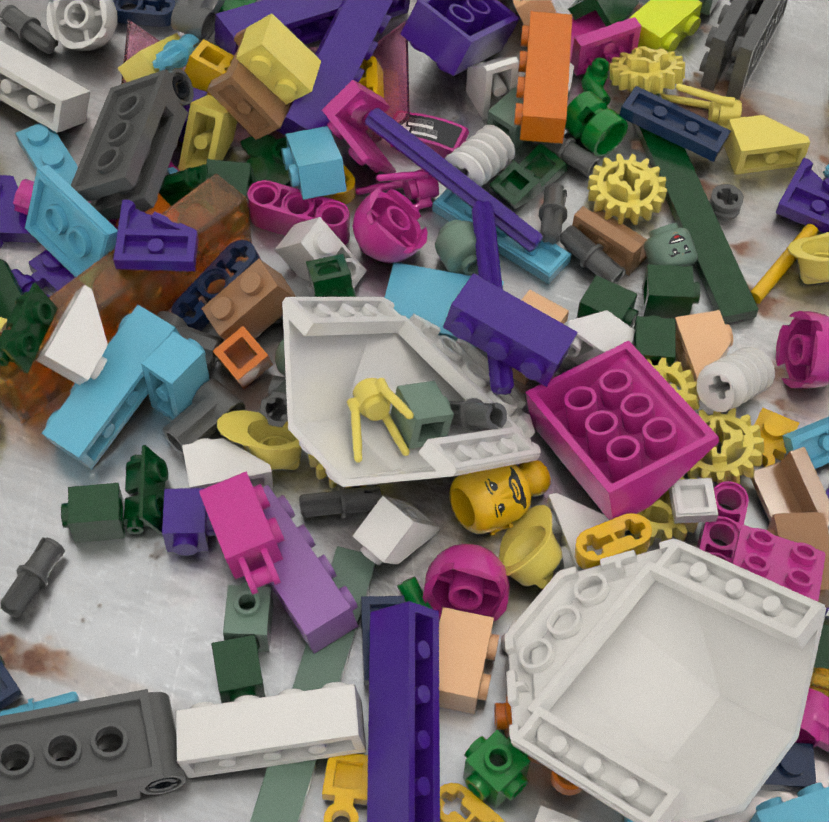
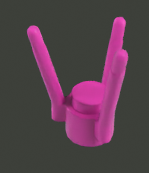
[355,169,439,211]

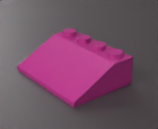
[525,340,719,520]

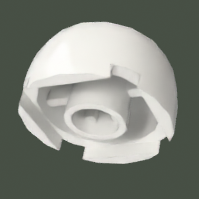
[46,0,117,51]

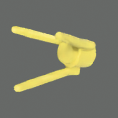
[660,84,742,128]
[347,378,414,463]

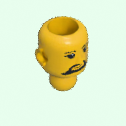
[450,460,551,535]

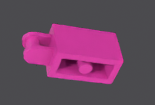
[199,471,285,595]

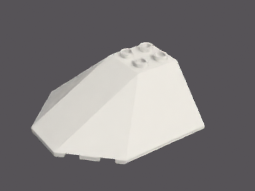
[282,297,541,487]
[504,538,826,822]

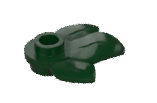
[240,134,290,186]

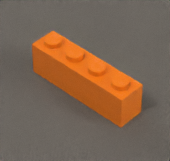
[514,11,572,144]

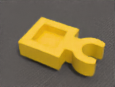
[754,407,799,467]
[322,754,368,822]

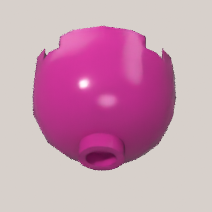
[352,187,428,264]
[776,311,829,389]
[423,544,510,622]

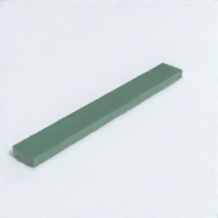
[250,546,377,822]

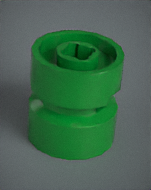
[565,91,628,157]

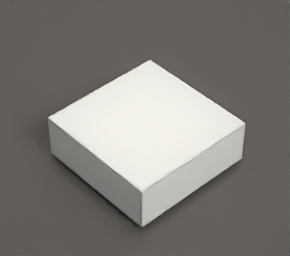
[669,478,718,524]

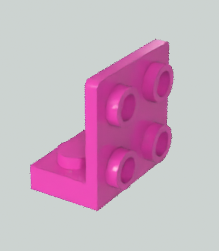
[570,10,642,76]
[322,80,397,174]
[732,525,826,602]

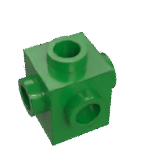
[463,730,530,809]

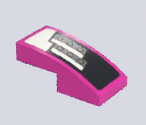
[390,112,469,158]

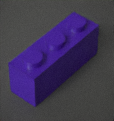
[443,273,578,387]

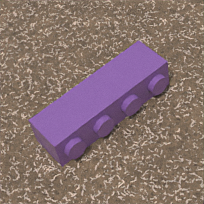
[263,485,358,654]

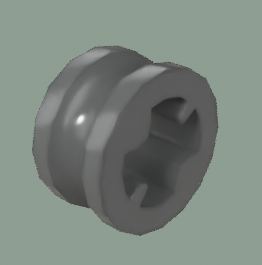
[709,184,744,221]

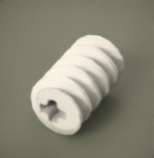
[445,125,515,187]
[697,347,775,412]

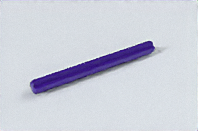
[365,108,543,252]
[472,200,514,395]

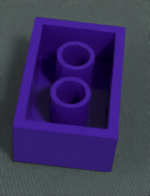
[400,0,520,76]

